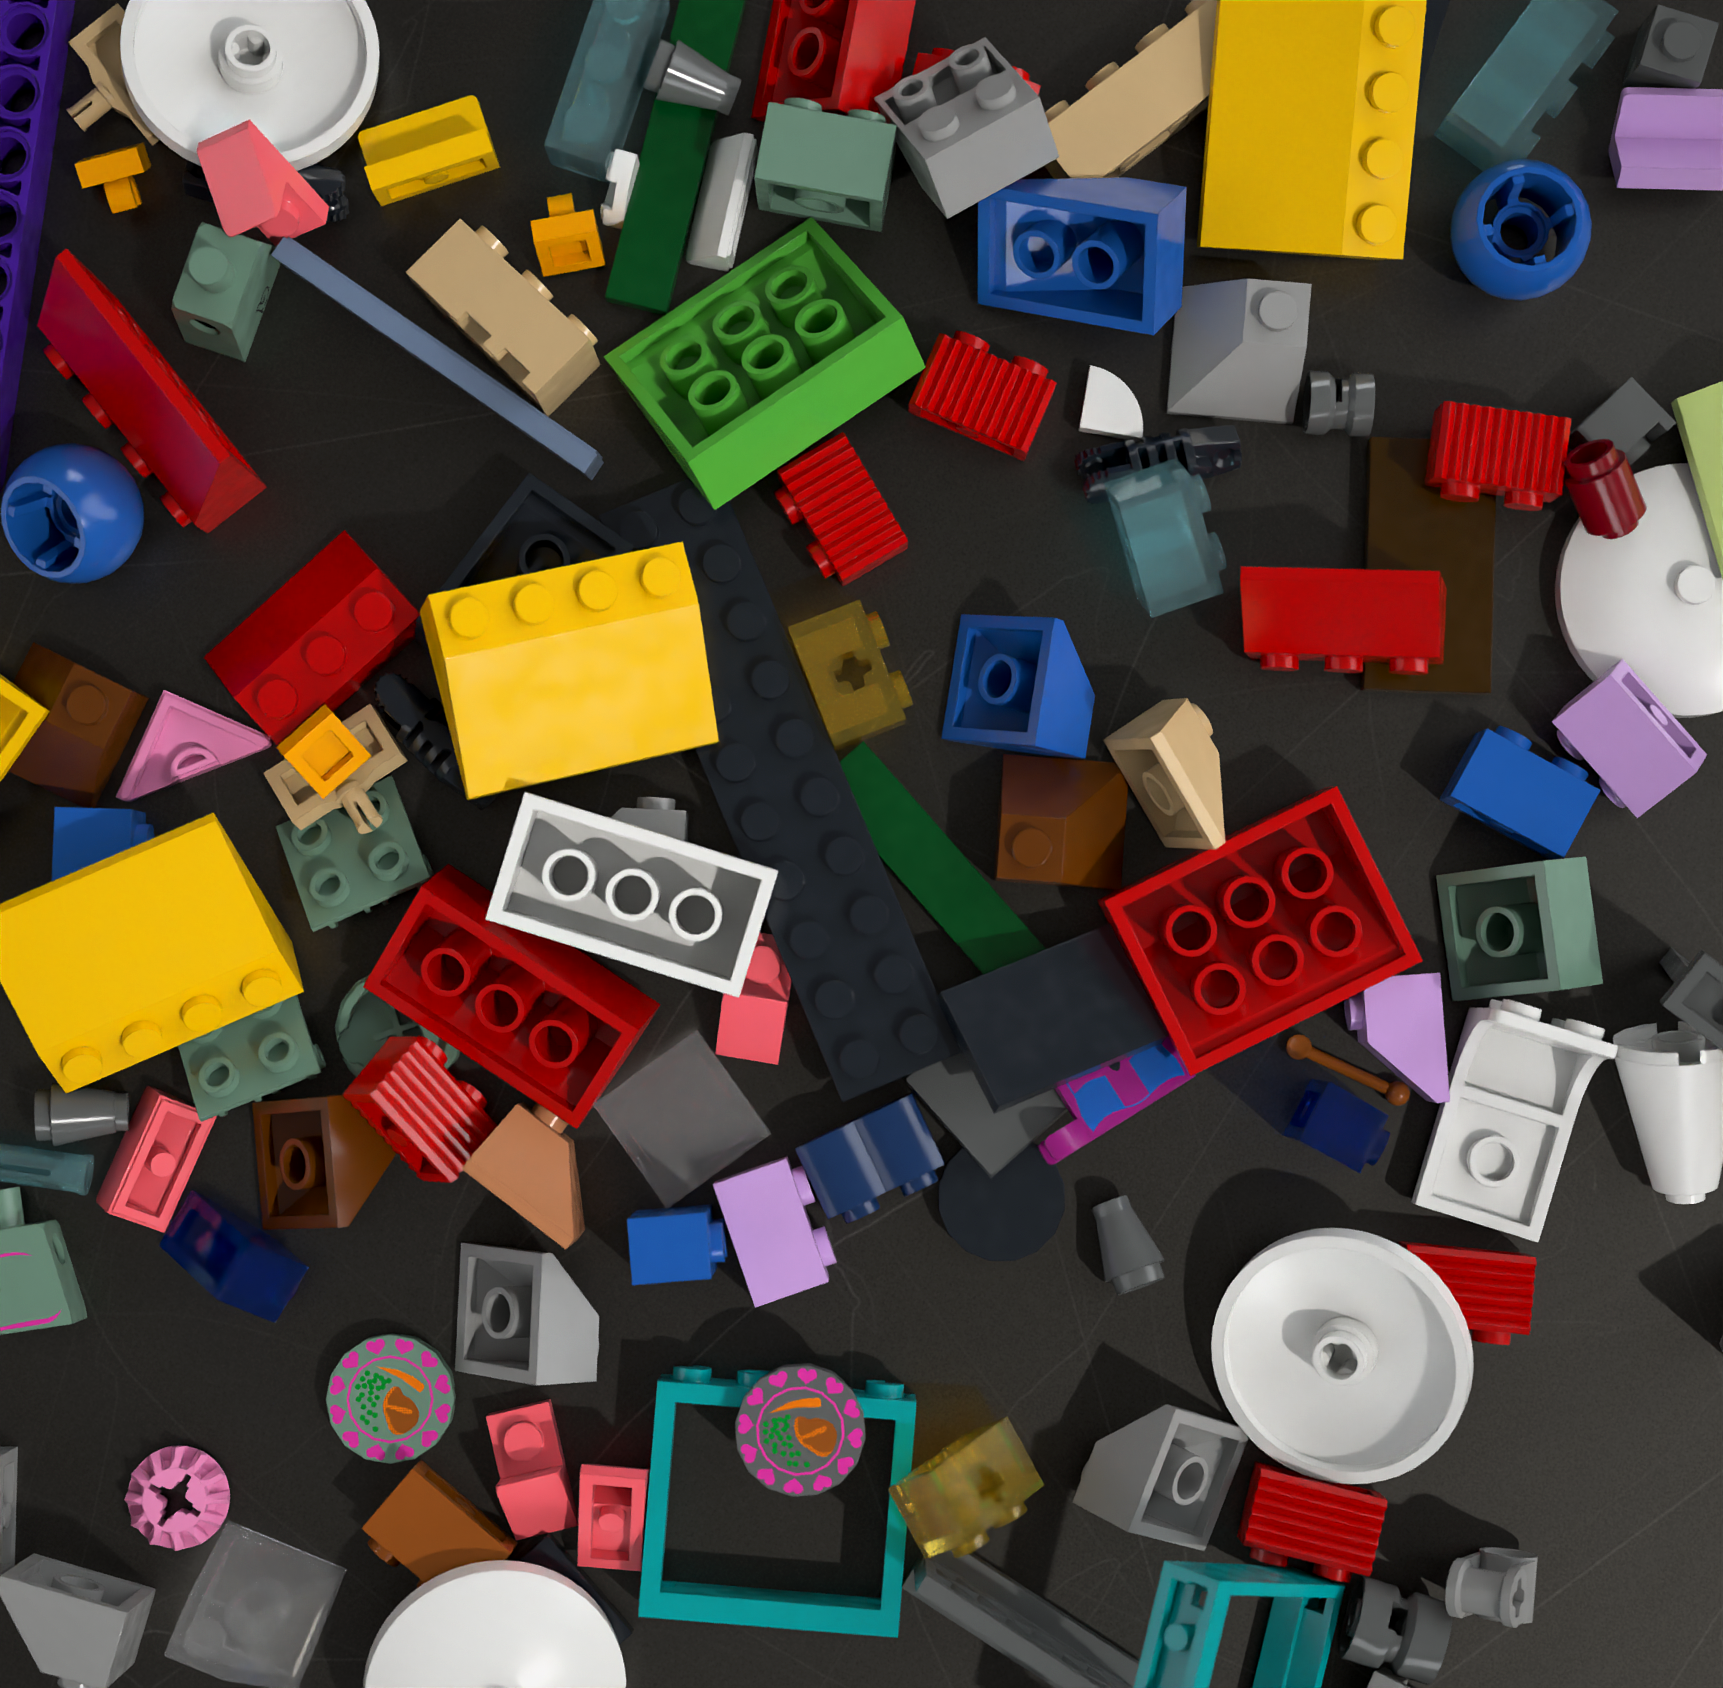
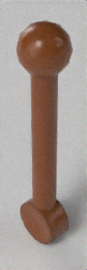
[1285,1034,1410,1106]

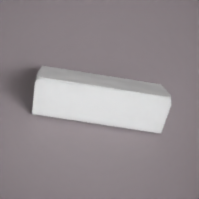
[685,133,758,272]

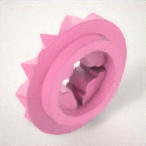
[124,1445,230,1551]

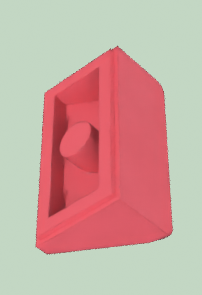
[96,1086,217,1233]

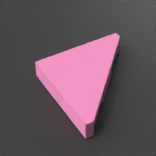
[116,690,273,802]

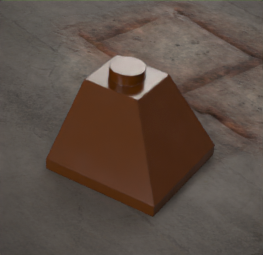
[9,642,149,808]
[994,754,1128,890]
[252,1094,396,1230]

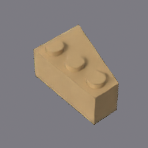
[406,219,601,417]

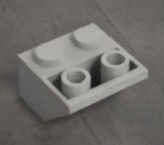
[874,37,1059,219]

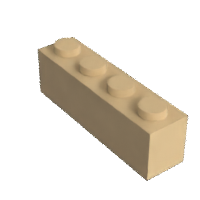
[1044,0,1217,179]

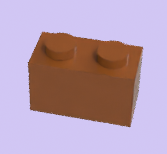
[361,1459,518,1588]

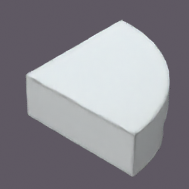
[601,149,640,229]
[1078,365,1143,442]

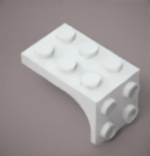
[1411,999,1618,1242]

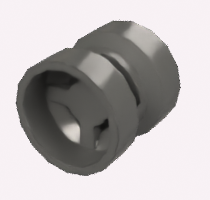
[1302,370,1375,437]

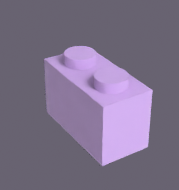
[1552,659,1707,818]
[713,1156,837,1307]

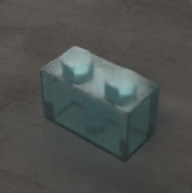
[1104,458,1227,618]

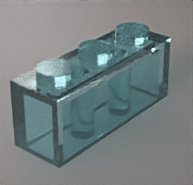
[544,0,670,184]
[1434,0,1619,171]

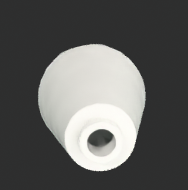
[1613,1021,1723,1204]

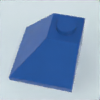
[941,614,1095,759]

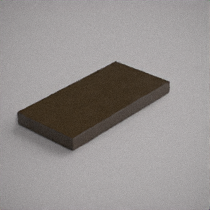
[1361,437,1496,695]

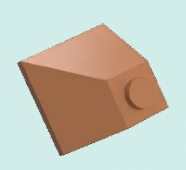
[461,1102,585,1249]

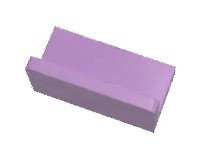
[1608,87,1723,191]

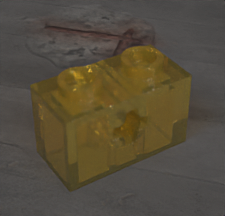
[788,599,913,751]
[888,1416,1044,1559]

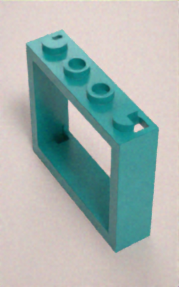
[638,1365,917,1638]
[1133,1561,1345,1688]

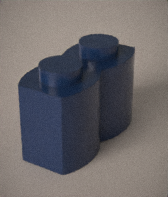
[795,1092,945,1224]

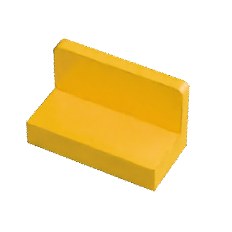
[358,95,500,206]

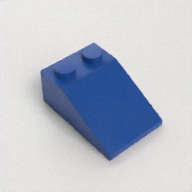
[978,177,1187,335]

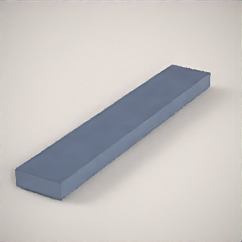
[271,237,604,481]

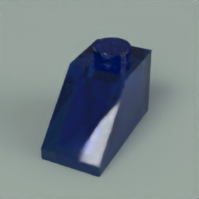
[1283,1079,1390,1173]
[159,1190,309,1323]

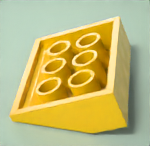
[1197,0,1427,260]
[420,541,719,800]
[0,812,304,1094]

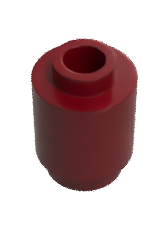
[1564,439,1647,539]

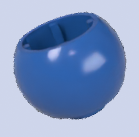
[1450,159,1592,301]
[1,443,144,584]

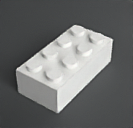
[485,792,779,998]

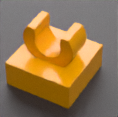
[74,142,152,214]
[530,193,605,277]
[276,704,371,799]

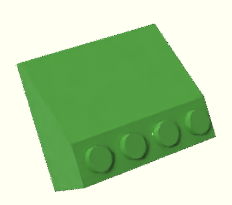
[604,217,926,510]

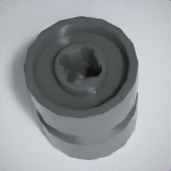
[1338,1576,1453,1685]

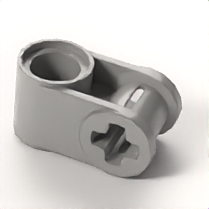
[1445,1547,1538,1628]

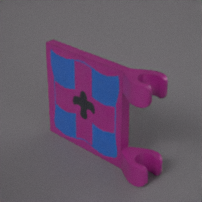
[1038,1037,1196,1165]

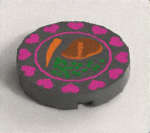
[735,1363,865,1497]

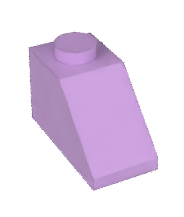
[1344,973,1450,1103]

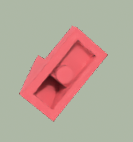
[196,119,329,246]
[715,932,792,1065]
[486,1399,579,1541]
[577,1463,650,1572]

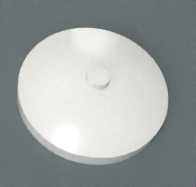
[120,0,380,171]
[1555,463,1723,718]
[1211,1228,1473,1484]
[363,1560,626,1688]

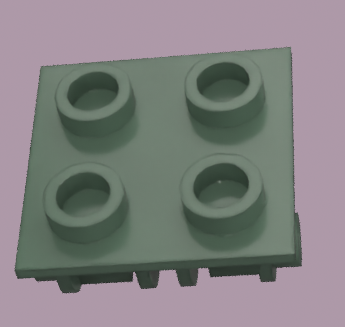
[276,775,434,932]
[178,995,326,1122]

